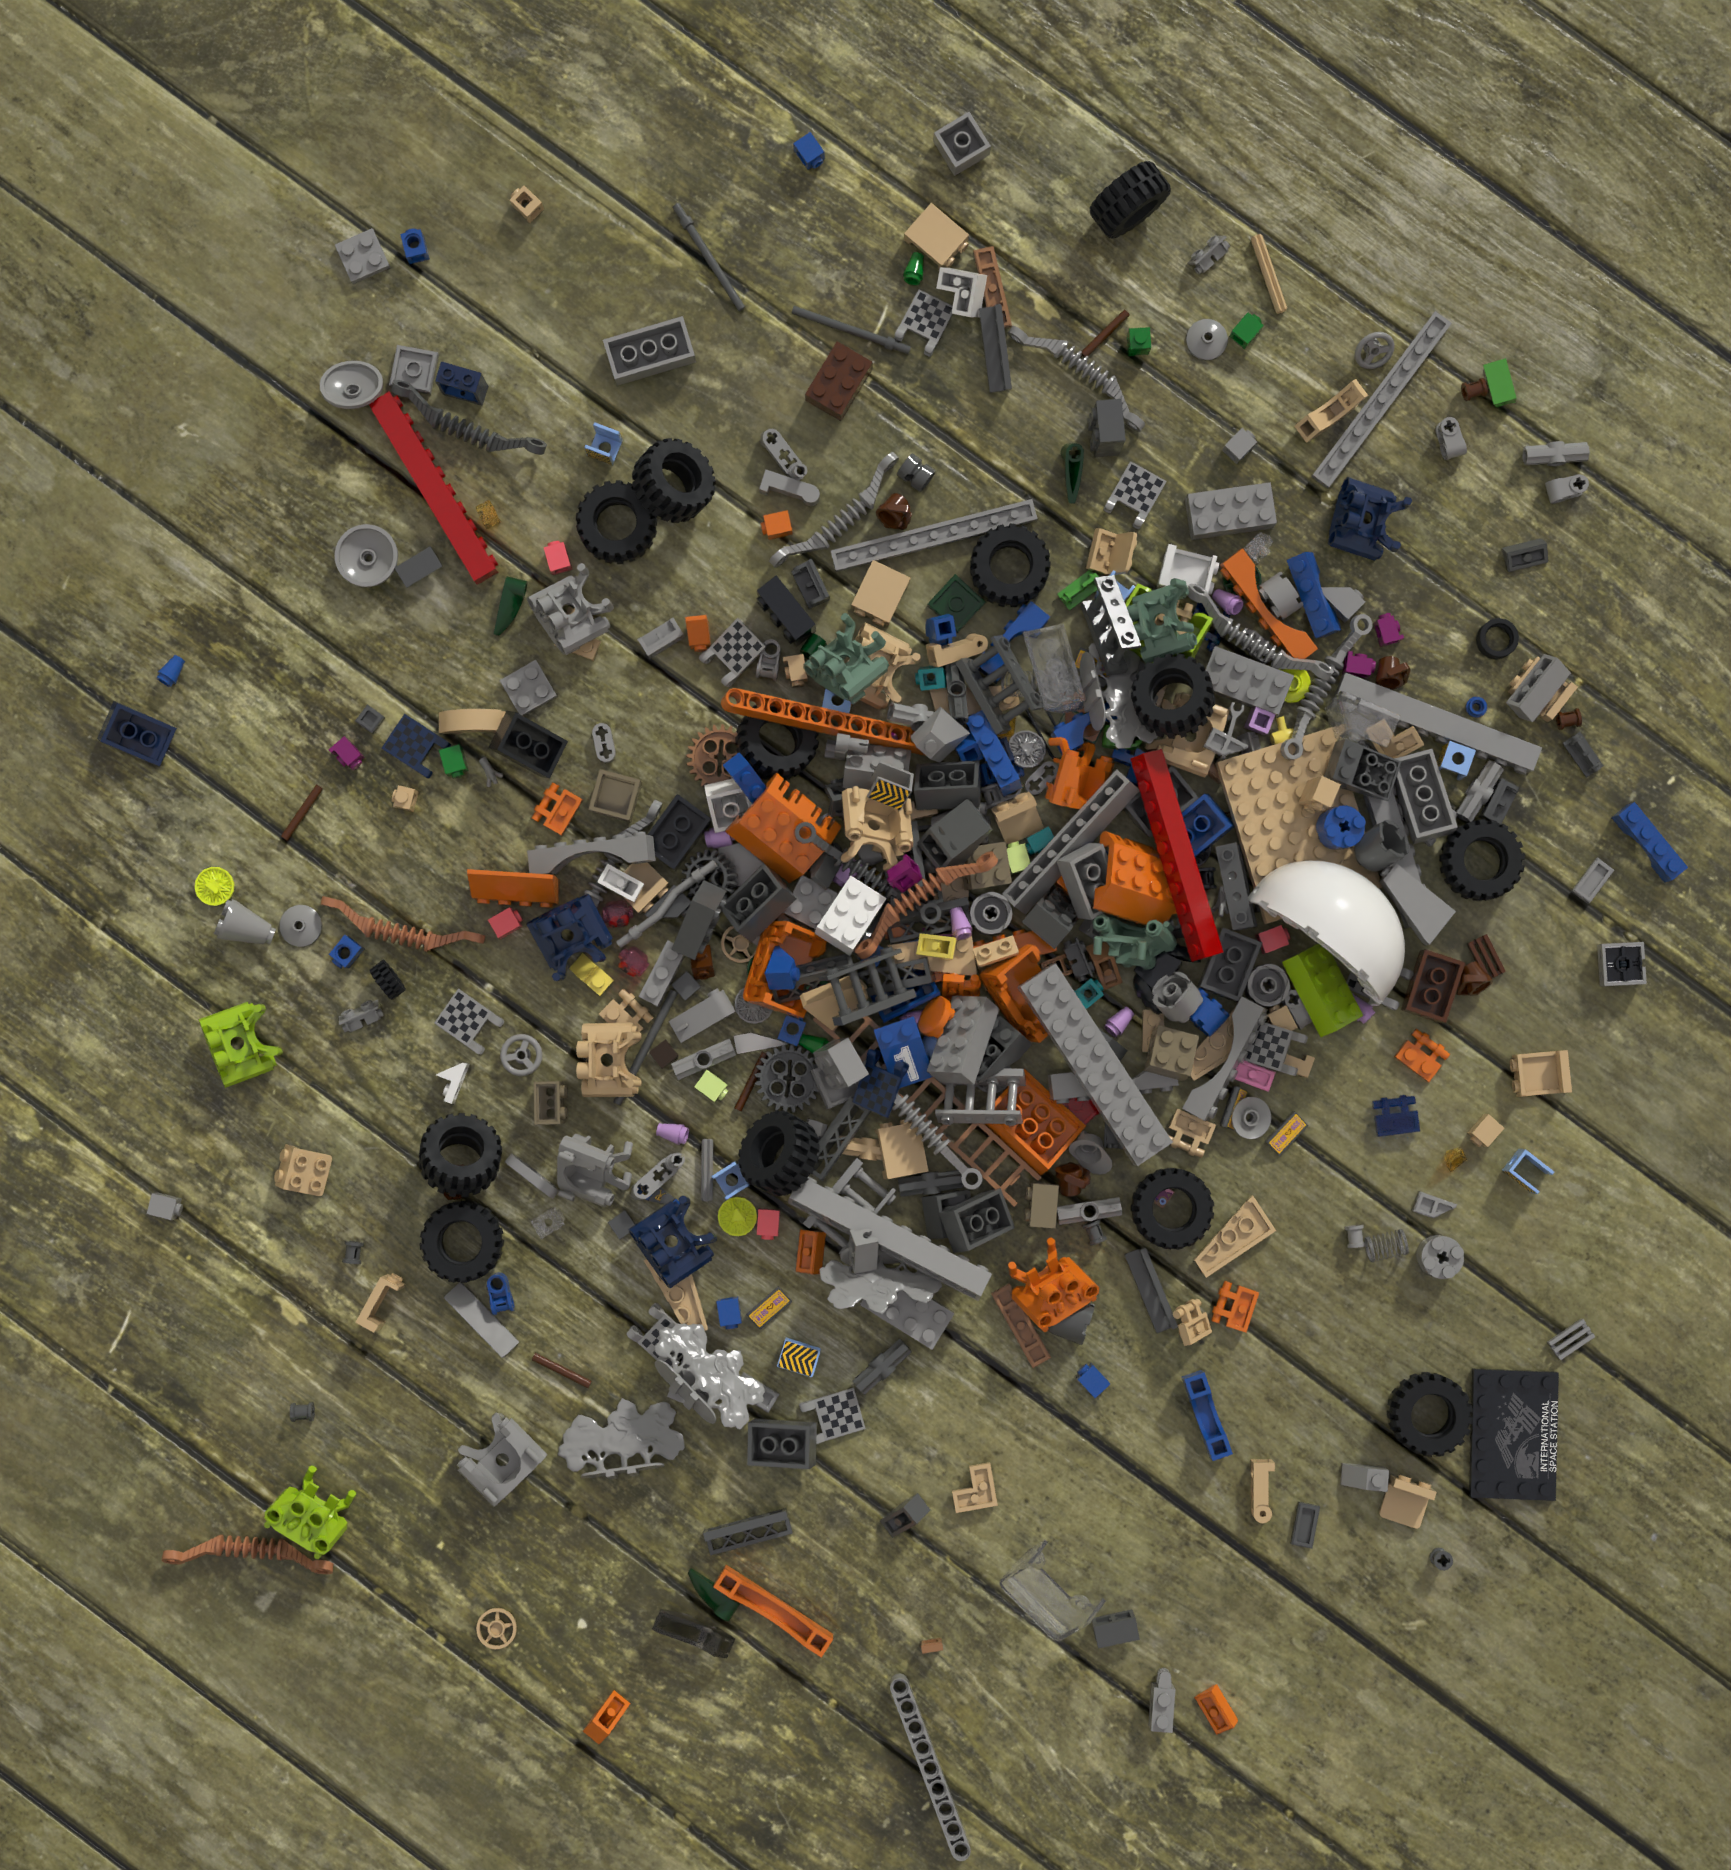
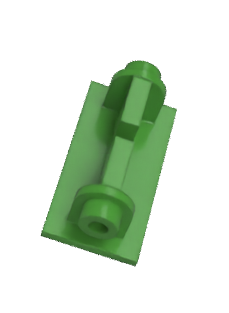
[1057,570,1099,611]

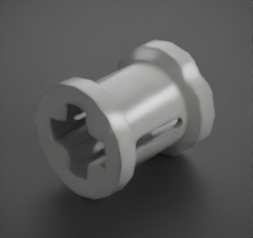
[1344,1225,1366,1248]

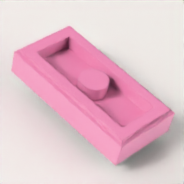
[1235,1060,1276,1092]

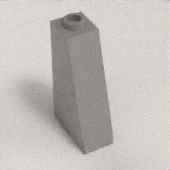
[1379,864,1456,946]

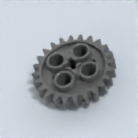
[754,1044,819,1113]

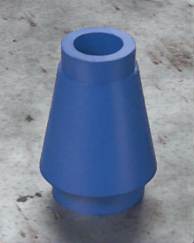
[156,655,185,687]

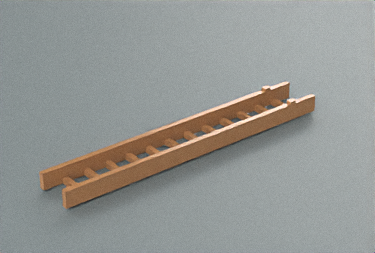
[813,1016,1042,1207]

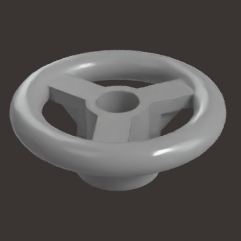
[1355,332,1395,369]
[500,1034,542,1076]

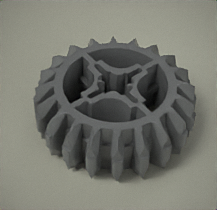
[681,850,738,900]

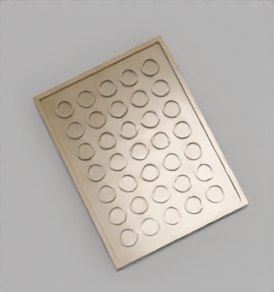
[1215,727,1382,924]

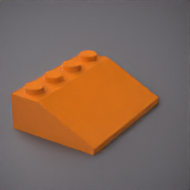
[467,869,560,908]
[985,1069,1086,1176]

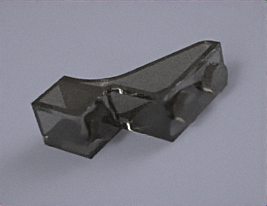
[652,1609,735,1658]

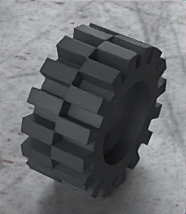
[369,960,406,1000]

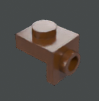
[690,945,715,980]

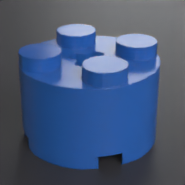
[1316,805,1366,850]
[1190,987,1230,1037]

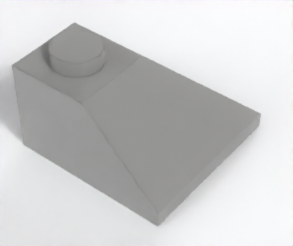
[911,707,970,763]

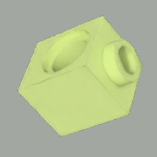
[1007,841,1031,875]
[694,1070,728,1102]

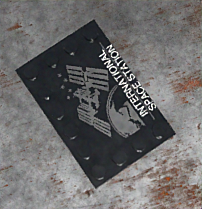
[1469,1368,1559,1501]

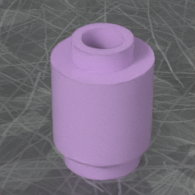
[704,828,735,849]

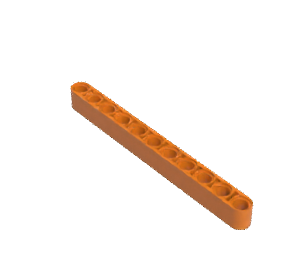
[721,688,926,756]

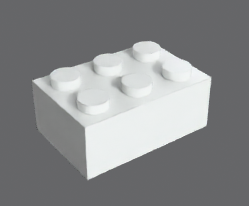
[814,876,887,956]

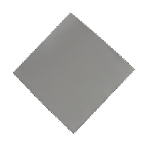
[718,843,765,888]

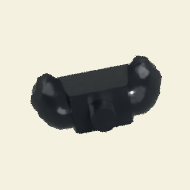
[1133,943,1201,1015]

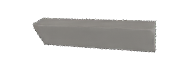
[444,1282,519,1358]

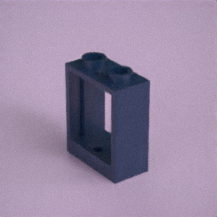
[435,361,489,406]

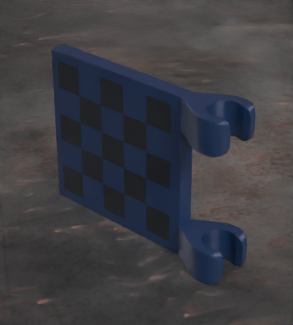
[382,714,451,779]
[852,1049,909,1118]

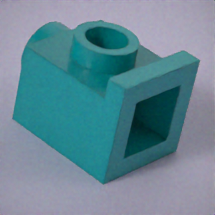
[915,665,947,691]
[1025,826,1054,856]
[1074,979,1104,1009]

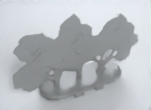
[1079,643,1158,749]
[819,1247,942,1314]
[655,1323,765,1429]
[558,1398,685,1479]

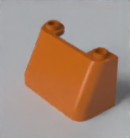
[743,921,827,1018]
[979,944,1048,1043]

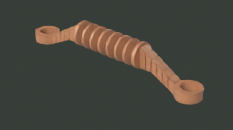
[855,851,998,959]
[320,896,485,952]
[162,1535,334,1574]

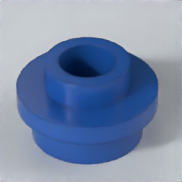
[1466,697,1487,718]

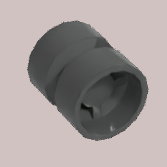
[897,453,936,493]

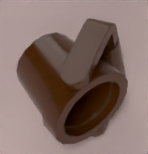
[876,493,912,530]
[1376,656,1411,690]
[1457,961,1493,996]
[1055,1162,1091,1196]

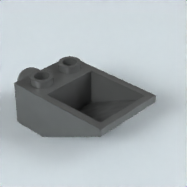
[917,799,993,874]

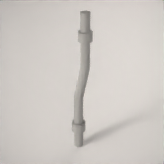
[616,860,718,948]

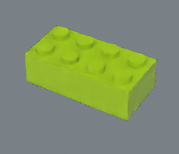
[1282,944,1363,1038]

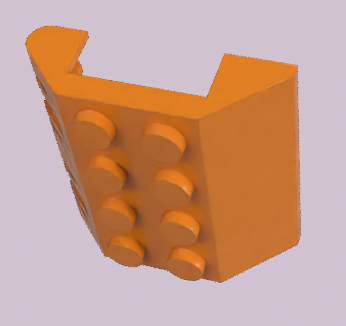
[725,773,841,883]
[1093,831,1175,926]

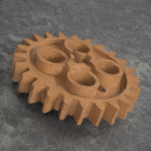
[686,724,739,787]

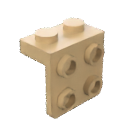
[1086,528,1137,576]
[991,792,1044,845]
[622,862,670,914]
[274,1144,332,1196]
[1379,1474,1437,1529]

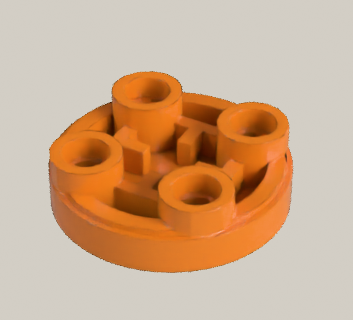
[918,996,955,1038]

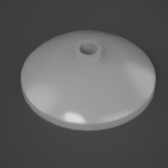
[320,361,383,409]
[335,524,398,587]

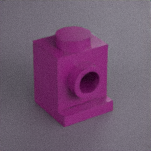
[1373,613,1404,647]
[1342,651,1376,678]
[329,736,365,770]
[887,854,922,893]

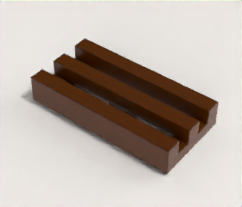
[1467,934,1506,978]

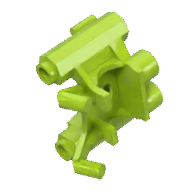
[199,1002,283,1088]
[264,1465,356,1559]

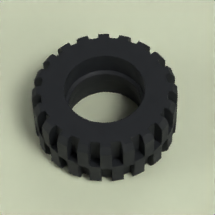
[1089,161,1171,239]
[632,438,716,523]
[576,480,657,565]
[970,523,1051,607]
[1131,653,1215,739]
[735,698,819,781]
[1439,819,1525,901]
[738,1111,820,1196]
[418,1113,502,1197]
[1131,1168,1214,1250]
[419,1201,504,1283]
[1387,1372,1473,1457]

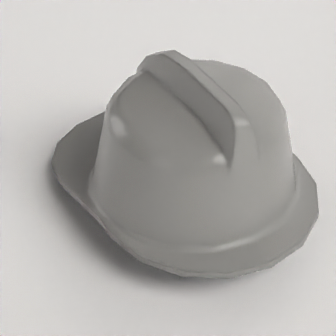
[1069,1130,1112,1175]

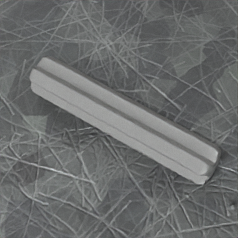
[701,1139,713,1202]

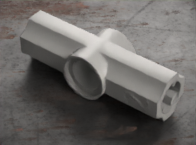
[1522,441,1590,466]
[887,702,934,731]
[1456,760,1504,823]
[671,1038,736,1080]
[1057,1197,1122,1225]

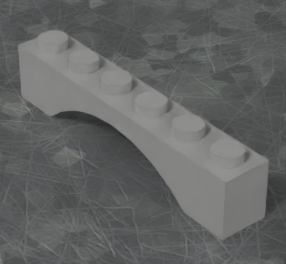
[527,832,656,875]
[1182,997,1268,1121]
[1047,1070,1179,1104]

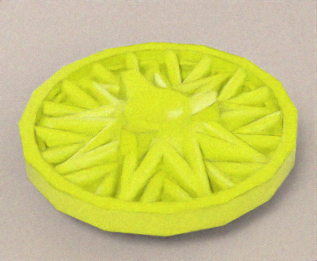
[1278,669,1311,703]
[195,867,235,906]
[718,1197,757,1236]

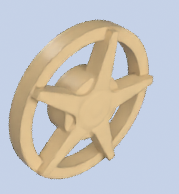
[721,926,757,963]
[476,1608,517,1649]

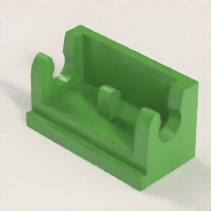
[1483,358,1517,407]

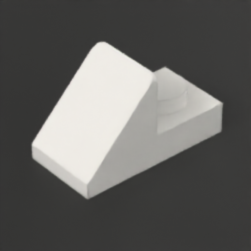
[597,864,644,903]
[436,1063,470,1104]

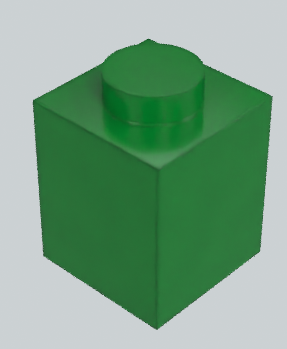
[1229,312,1264,350]
[1127,327,1151,356]
[439,745,469,779]

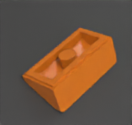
[796,1229,826,1274]
[1194,1684,1238,1735]

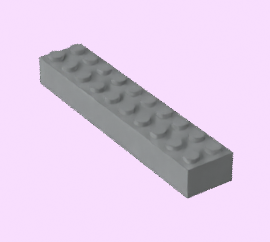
[1017,963,1173,1166]

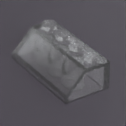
[1023,623,1086,714]

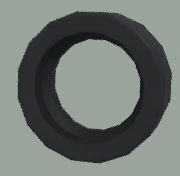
[1476,618,1519,660]

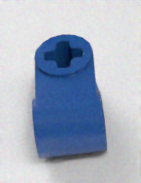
[487,1272,515,1315]

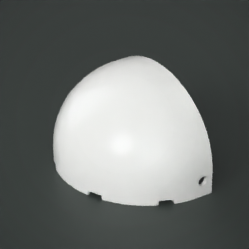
[1248,860,1405,1006]

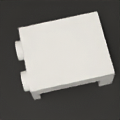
[1156,544,1219,595]

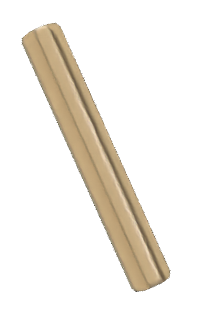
[1251,234,1287,314]

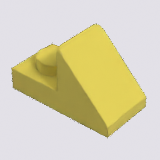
[916,933,956,960]
[569,953,614,996]

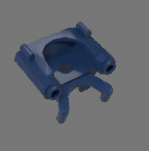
[1328,477,1412,561]
[526,894,613,981]
[628,1196,717,1288]

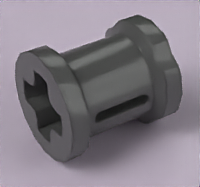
[1082,1219,1107,1246]
[342,1241,364,1264]
[290,1402,315,1422]
[1429,1547,1453,1571]

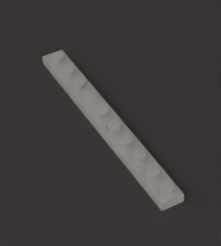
[1311,311,1452,489]
[831,499,1038,572]

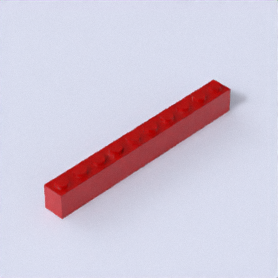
[369,391,499,585]
[1130,749,1223,962]

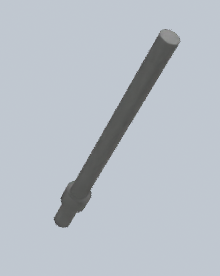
[672,203,746,312]
[792,306,911,354]
[613,990,678,1106]

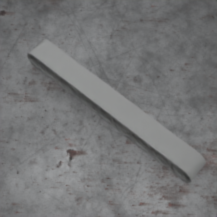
[890,1673,971,1861]

